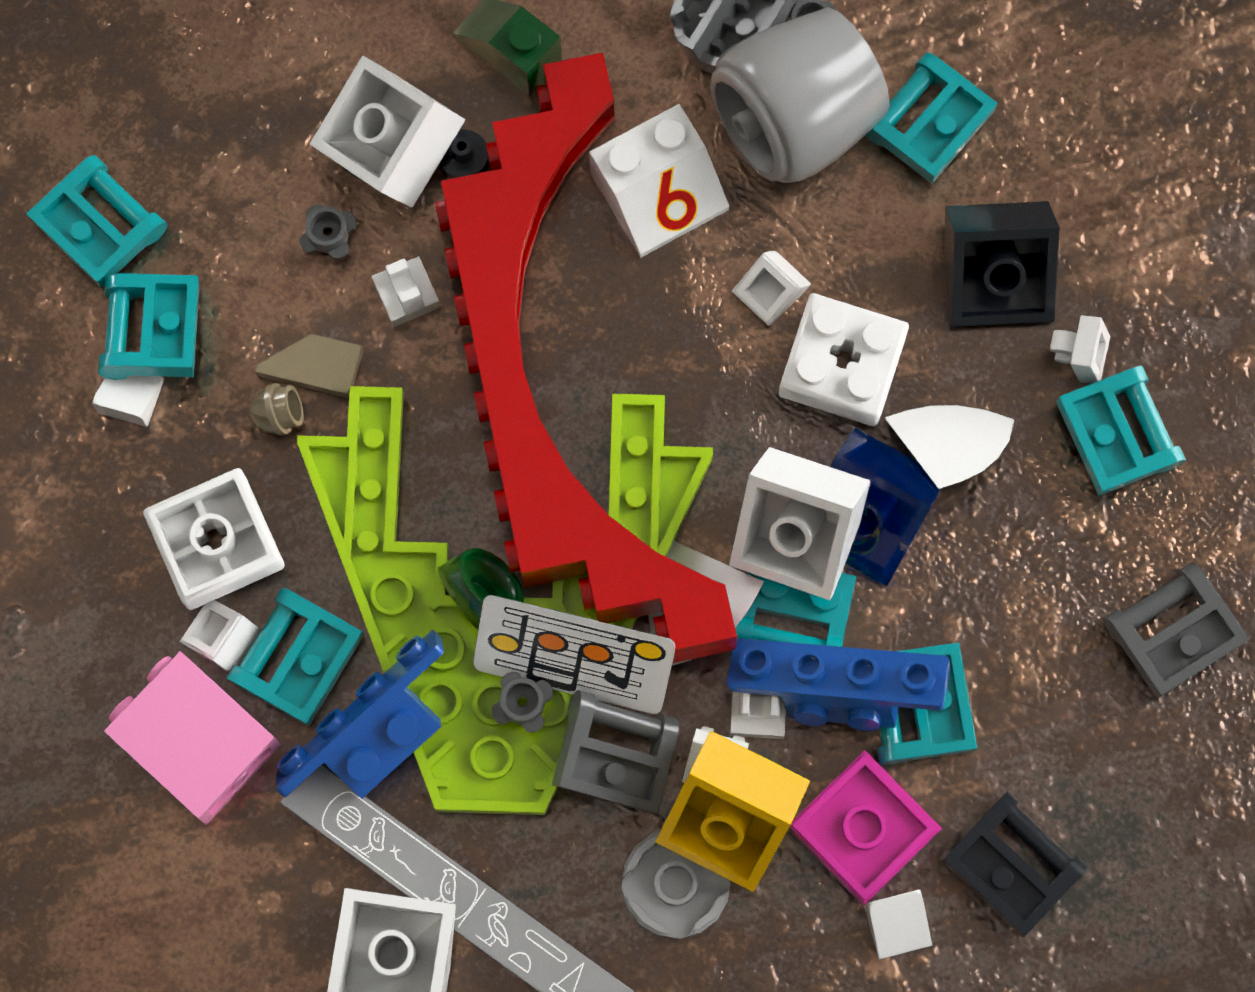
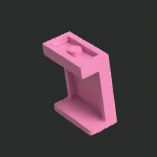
[104,651,281,825]

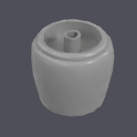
[710,7,890,183]

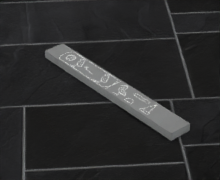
[280,765,634,992]

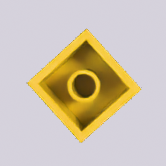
[655,731,810,892]

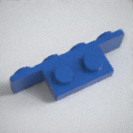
[276,630,444,799]
[727,638,950,731]

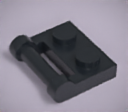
[941,791,1089,938]

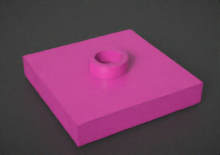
[788,750,942,906]

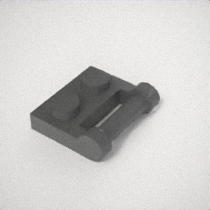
[1103,562,1250,699]
[552,690,679,814]

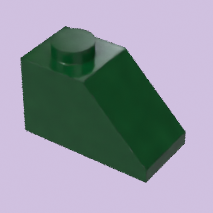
[453,0,562,97]

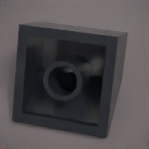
[944,201,1060,327]

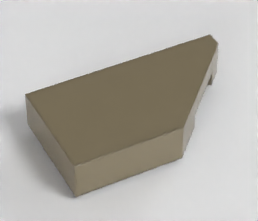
[255,333,364,399]

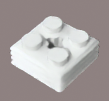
[779,293,909,426]
[143,468,285,610]

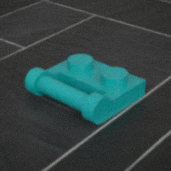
[865,52,998,184]
[26,155,168,288]
[98,273,200,380]
[1056,366,1186,496]
[736,572,856,647]
[226,587,364,727]
[877,643,977,765]

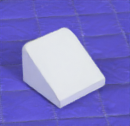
[732,251,811,326]
[92,376,164,427]
[180,600,261,673]
[864,890,932,959]

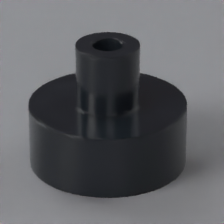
[439,129,489,179]

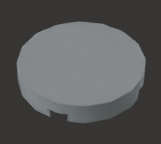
[621,832,730,939]

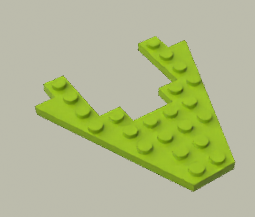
[297,386,713,815]

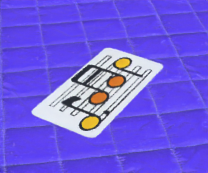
[473,595,676,714]

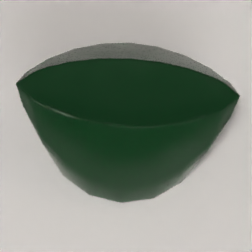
[438,548,524,630]

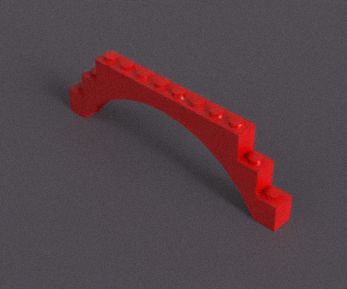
[435,52,737,663]

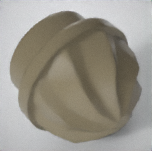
[250,383,304,436]

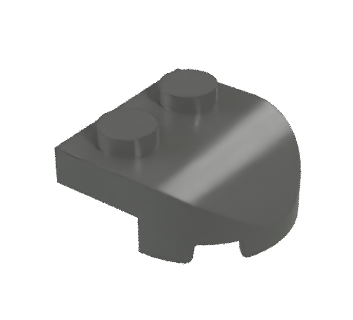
[670,0,797,74]

